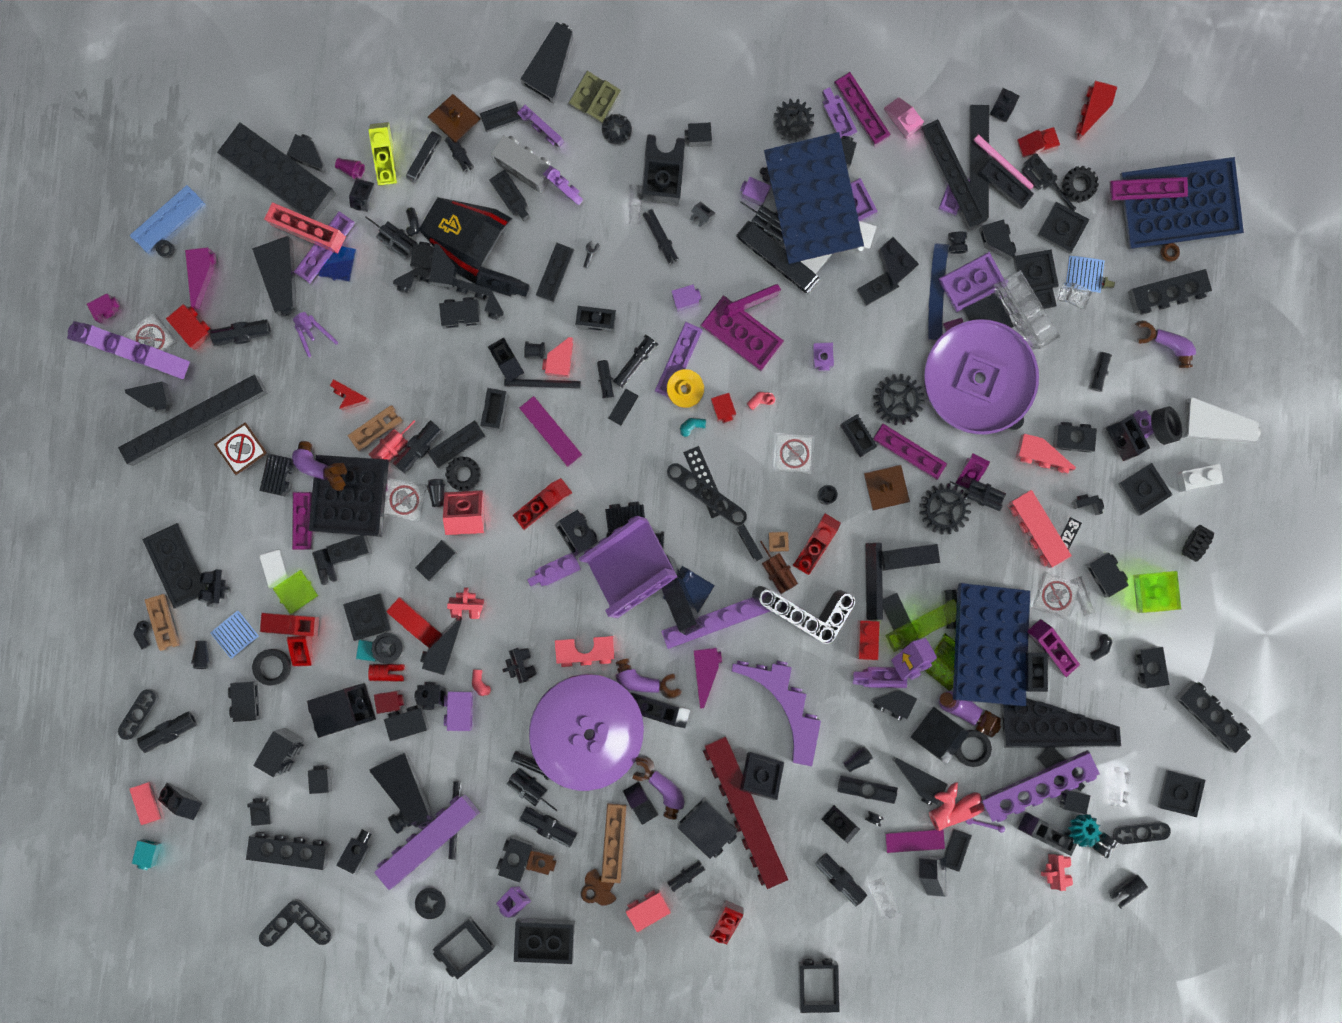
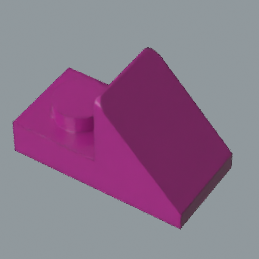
[955,453,990,488]

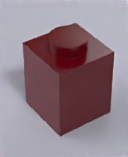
[374,690,405,714]

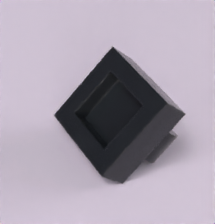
[690,201,715,227]

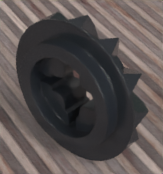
[602,114,632,144]
[371,633,402,664]
[415,888,446,919]

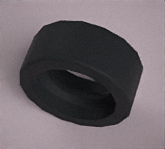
[1151,406,1183,445]
[252,649,291,686]
[955,730,992,767]

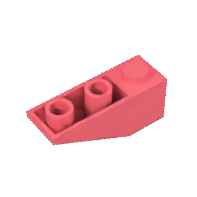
[1016,434,1076,474]

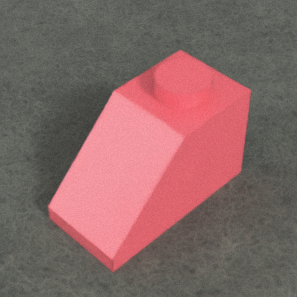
[542,337,574,378]

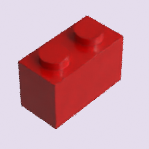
[166,304,211,350]
[857,620,880,660]

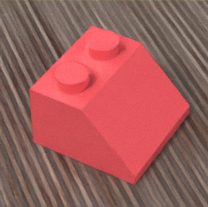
[443,490,484,535]

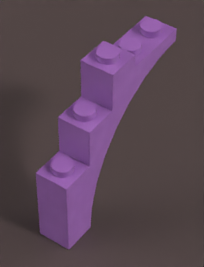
[67,321,190,379]
[731,660,821,766]

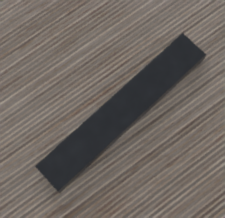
[969,105,989,219]
[921,119,987,229]

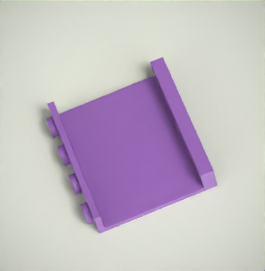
[579,516,677,618]

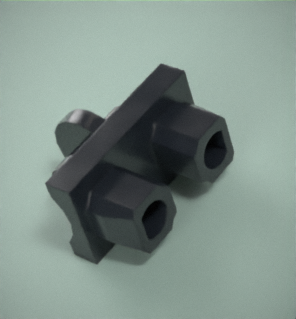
[198,569,231,607]
[502,648,536,684]

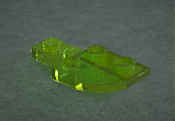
[885,599,957,652]

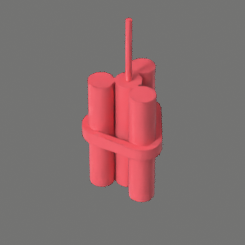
[368,420,415,462]

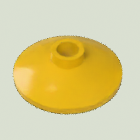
[667,369,704,408]

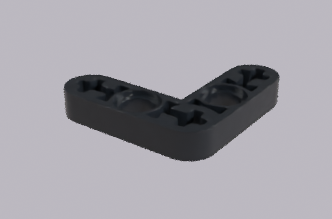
[259,899,333,947]

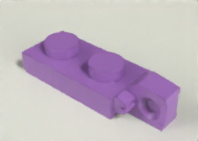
[822,87,857,138]
[517,105,564,147]
[543,166,583,205]
[527,553,581,587]
[853,667,907,688]

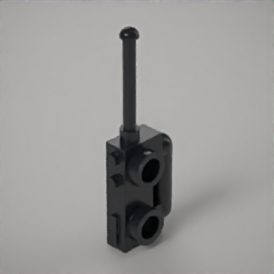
[1022,153,1076,211]

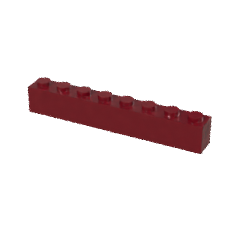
[703,736,788,889]

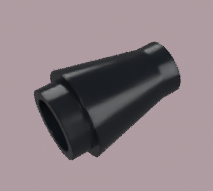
[426,479,445,507]
[191,641,211,669]
[843,746,873,772]

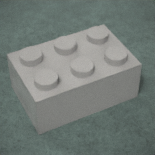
[491,135,551,194]

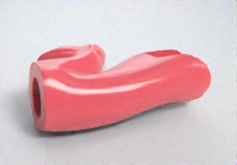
[929,782,985,831]

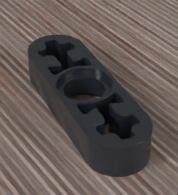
[406,131,442,183]
[118,689,158,740]
[1113,821,1171,844]

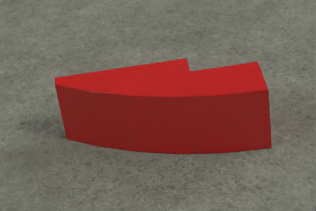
[386,597,441,647]

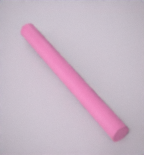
[973,134,1034,190]

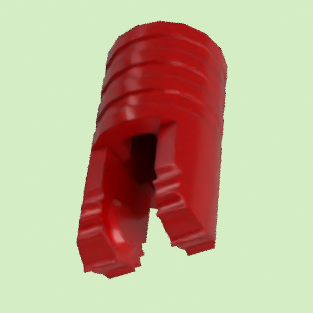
[368,664,405,682]

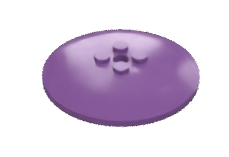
[924,320,1039,435]
[529,674,644,791]

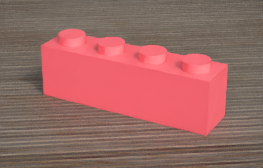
[264,202,346,254]
[1009,490,1072,568]

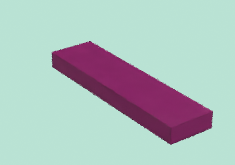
[834,72,891,146]
[1109,177,1188,201]
[519,396,582,467]
[873,423,947,480]

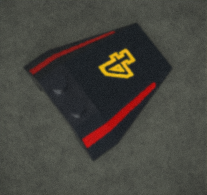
[419,197,513,284]

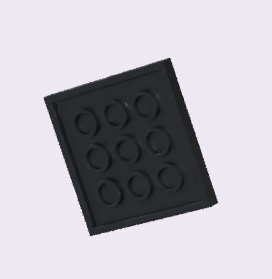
[309,455,389,537]

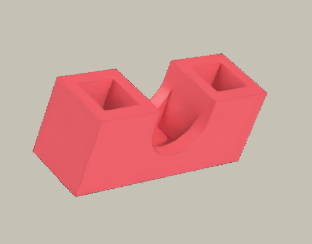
[555,636,615,667]

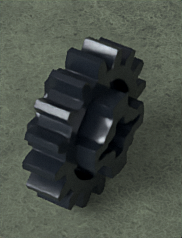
[773,99,814,141]

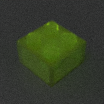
[1133,571,1181,613]

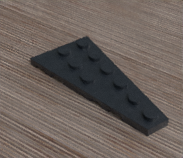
[1002,698,1121,748]

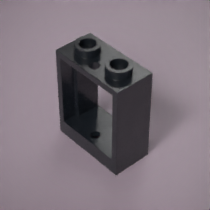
[432,916,495,980]
[798,958,840,1013]

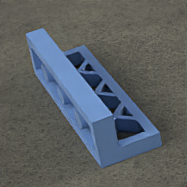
[129,185,205,254]

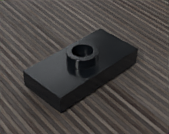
[857,272,899,306]

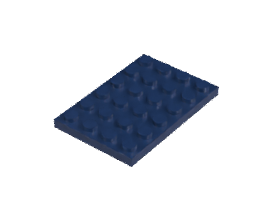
[764,132,864,264]
[1120,157,1244,249]
[953,583,1030,706]

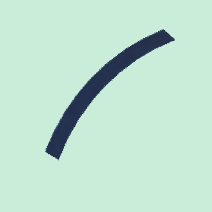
[928,243,949,340]

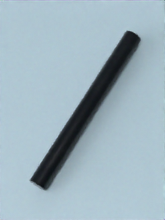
[504,379,581,389]
[448,781,461,860]

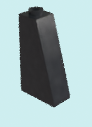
[520,22,573,104]
[252,236,297,317]
[369,753,434,828]

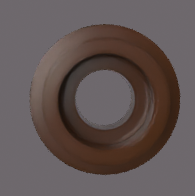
[1160,243,1180,262]

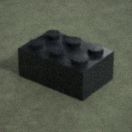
[253,728,305,777]
[514,918,575,964]

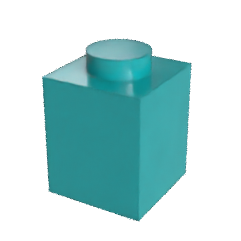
[131,839,161,870]

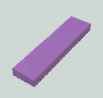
[294,211,355,284]
[655,322,703,398]

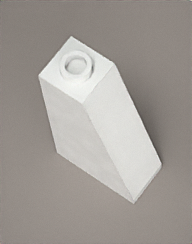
[1183,398,1261,443]

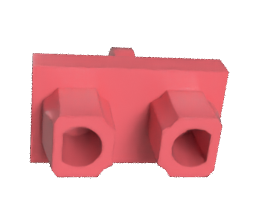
[447,587,484,619]
[1041,853,1073,891]

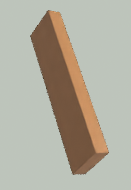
[601,803,626,883]

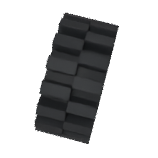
[1062,166,1099,203]
[445,456,481,491]
[1182,525,1214,562]

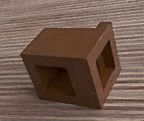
[526,848,557,875]

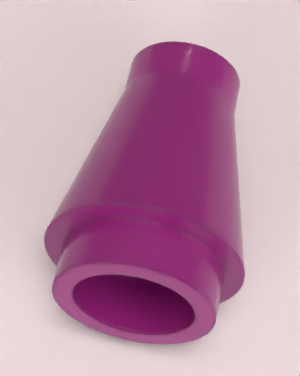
[335,158,365,179]

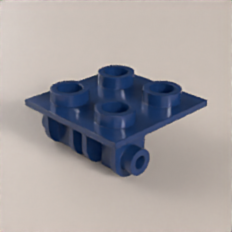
[663,566,715,614]

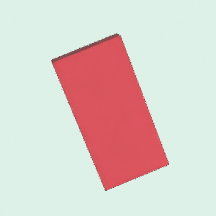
[130,782,161,825]

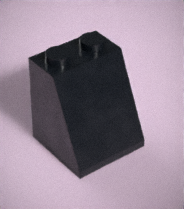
[307,683,376,738]
[677,797,738,859]

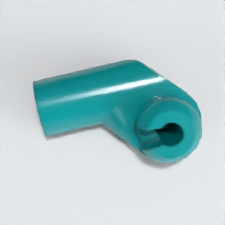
[680,418,706,437]

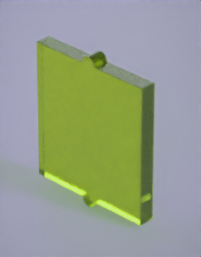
[272,570,319,615]

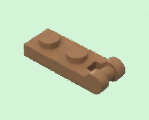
[347,405,403,452]
[145,594,180,651]

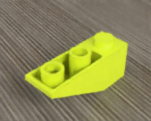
[368,122,397,185]

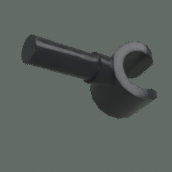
[583,240,599,268]

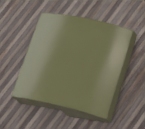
[568,70,621,123]

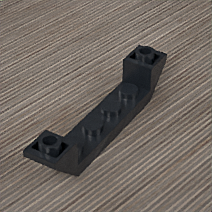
[393,267,505,320]

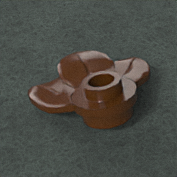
[581,869,616,906]

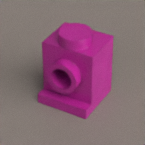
[87,294,120,324]

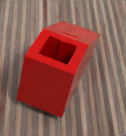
[1075,80,1117,140]
[513,478,572,530]
[793,513,841,575]
[260,613,319,637]

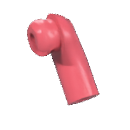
[746,392,775,410]
[472,669,491,696]

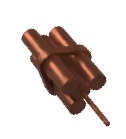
[760,541,798,594]

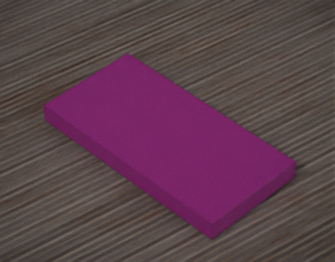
[700,295,784,371]

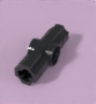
[210,319,271,347]
[393,420,443,474]
[137,711,197,753]
[837,775,898,804]
[519,806,578,848]
[815,852,868,907]

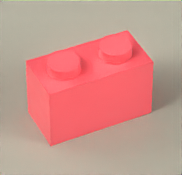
[626,890,671,932]

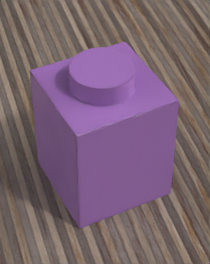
[740,177,771,206]
[672,284,701,312]

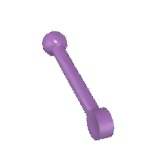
[966,818,1005,833]

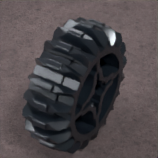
[873,374,925,426]
[919,483,971,535]

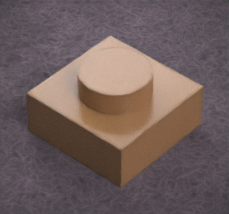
[769,532,789,552]

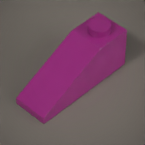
[185,247,217,310]
[1027,619,1080,677]
[693,648,722,709]

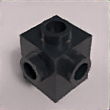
[414,682,446,710]

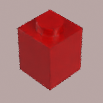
[710,393,736,424]

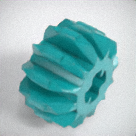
[1068,814,1102,847]

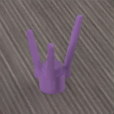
[293,312,338,357]

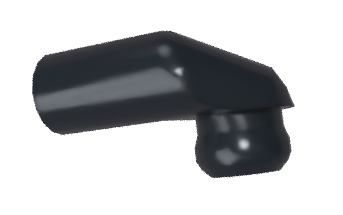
[406,207,420,237]
[133,620,150,650]
[1089,634,1113,661]

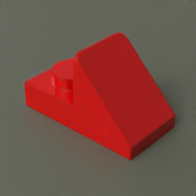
[1017,127,1060,158]
[330,379,370,411]

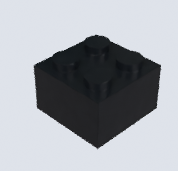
[911,707,969,764]

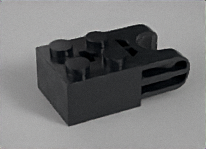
[641,134,685,205]

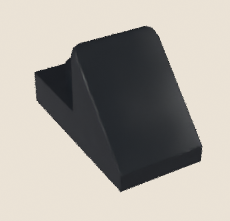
[623,781,659,825]
[821,805,860,844]

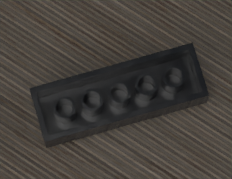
[217,122,336,220]

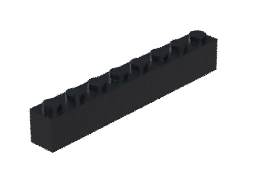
[118,374,268,466]

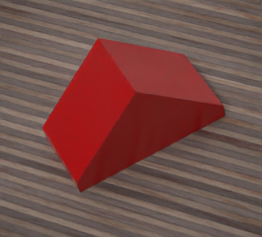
[287,636,312,666]

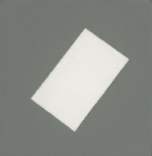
[259,550,289,588]

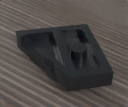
[878,237,919,288]

